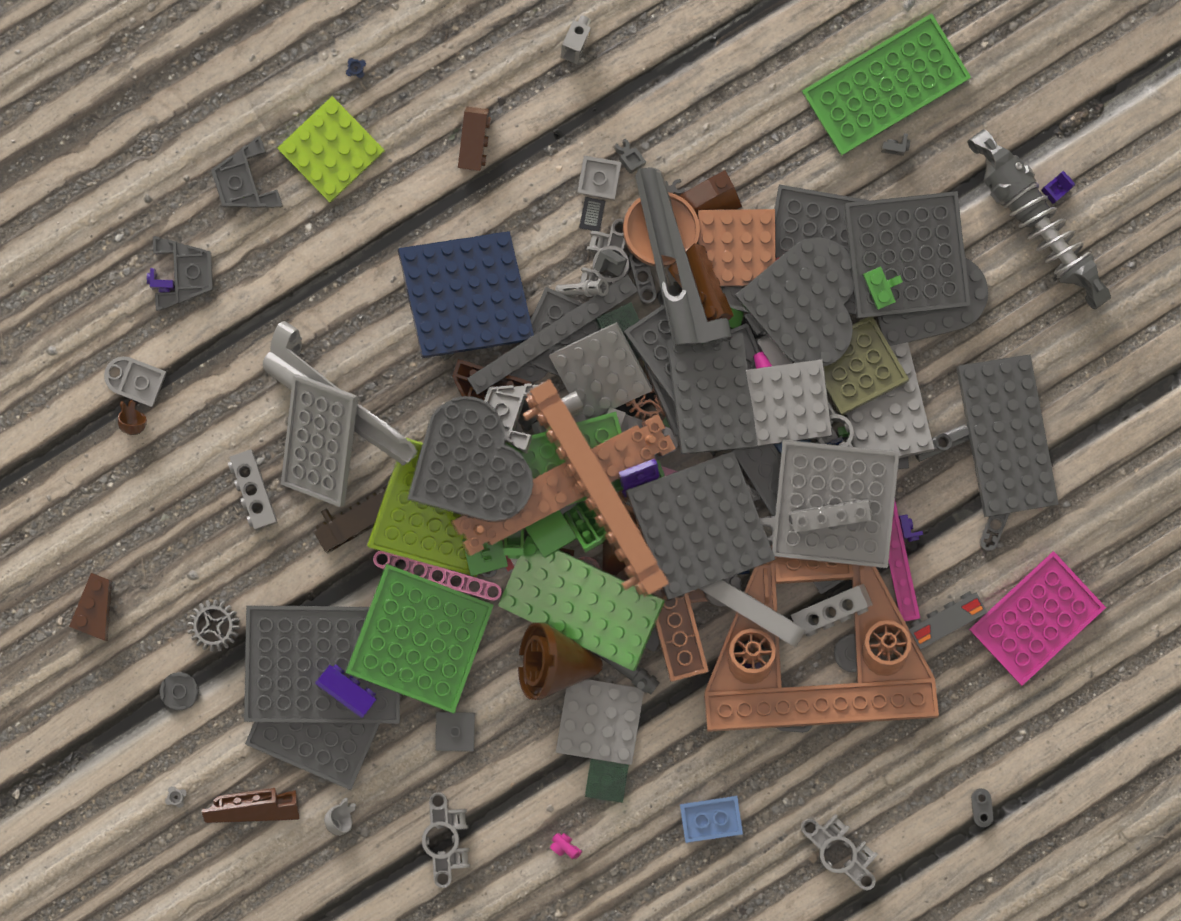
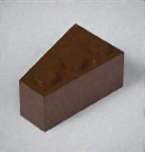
[69,573,112,641]

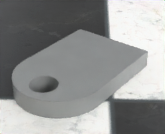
[104,356,167,408]

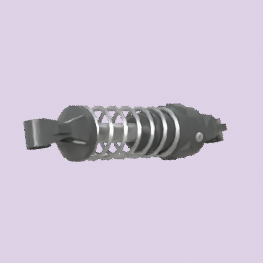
[967,129,1111,310]

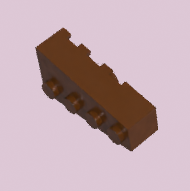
[668,243,734,322]

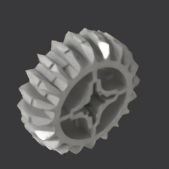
[188,600,240,652]

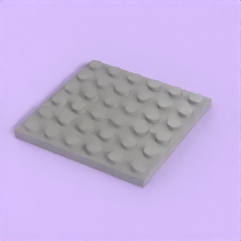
[772,440,899,568]

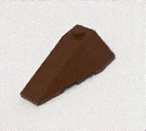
[679,170,742,217]

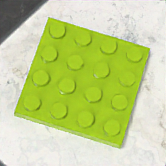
[277,96,385,203]

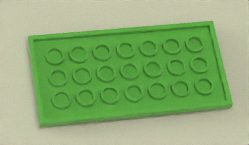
[802,13,971,156]
[498,536,665,671]

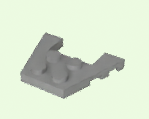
[484,382,544,453]

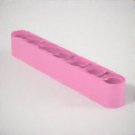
[373,551,502,601]

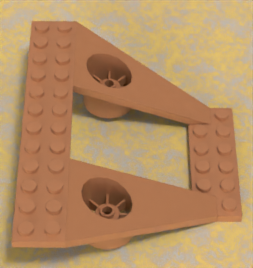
[704,545,939,732]

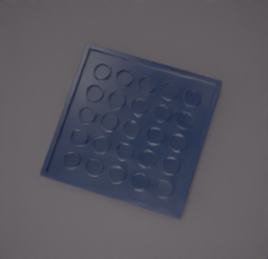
[398,231,534,358]

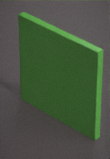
[525,510,577,558]
[462,539,508,576]

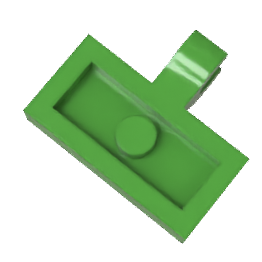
[862,267,903,310]

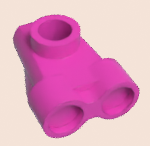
[550,833,582,859]

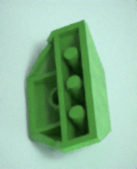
[563,501,606,553]

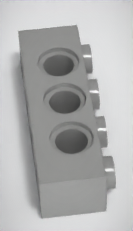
[228,449,278,530]
[791,499,872,532]
[791,584,873,637]

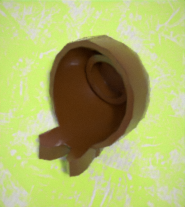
[118,400,147,435]

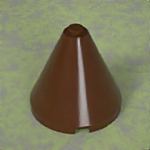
[518,622,603,700]

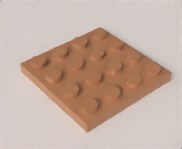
[698,209,775,287]

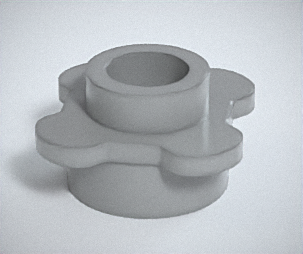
[165,786,187,808]

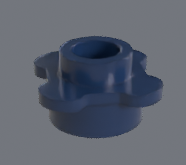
[346,58,366,78]

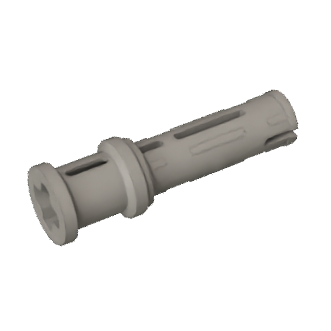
[555,279,609,297]

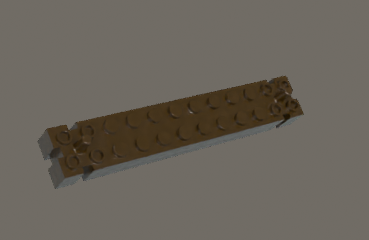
[314,421,525,554]

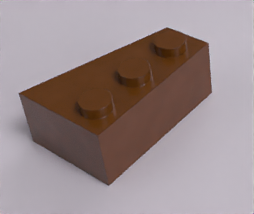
[458,106,491,171]

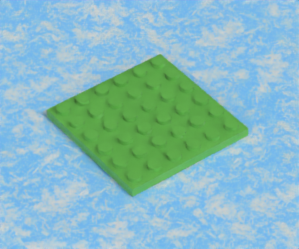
[346,564,494,714]

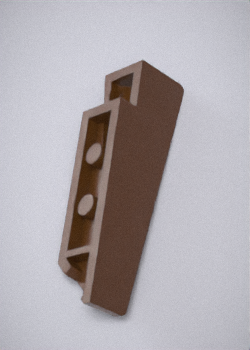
[202,788,300,823]

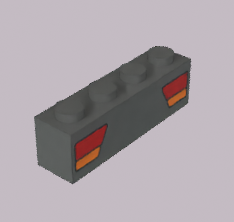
[909,591,988,650]

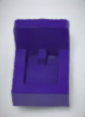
[1041,171,1075,204]
[147,268,175,293]

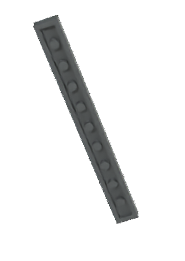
[467,275,638,395]

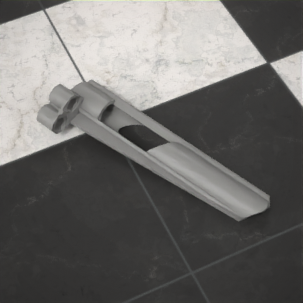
[263,321,417,466]

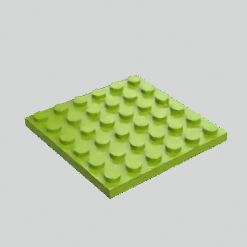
[367,438,477,577]

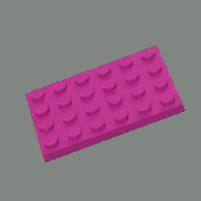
[969,551,1106,686]

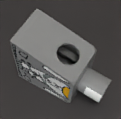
[560,16,591,65]

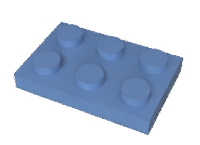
[680,796,743,843]

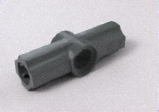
[915,424,970,462]

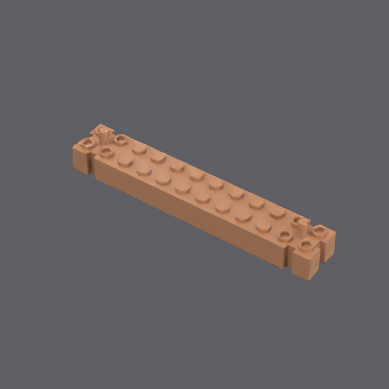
[523,379,669,597]
[450,414,676,556]

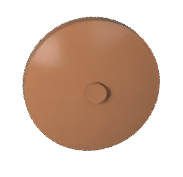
[623,192,700,267]

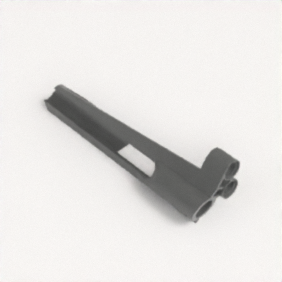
[635,167,732,349]

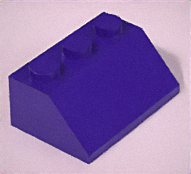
[315,664,377,718]

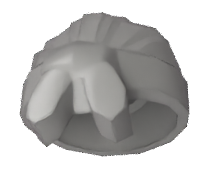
[324,798,356,836]

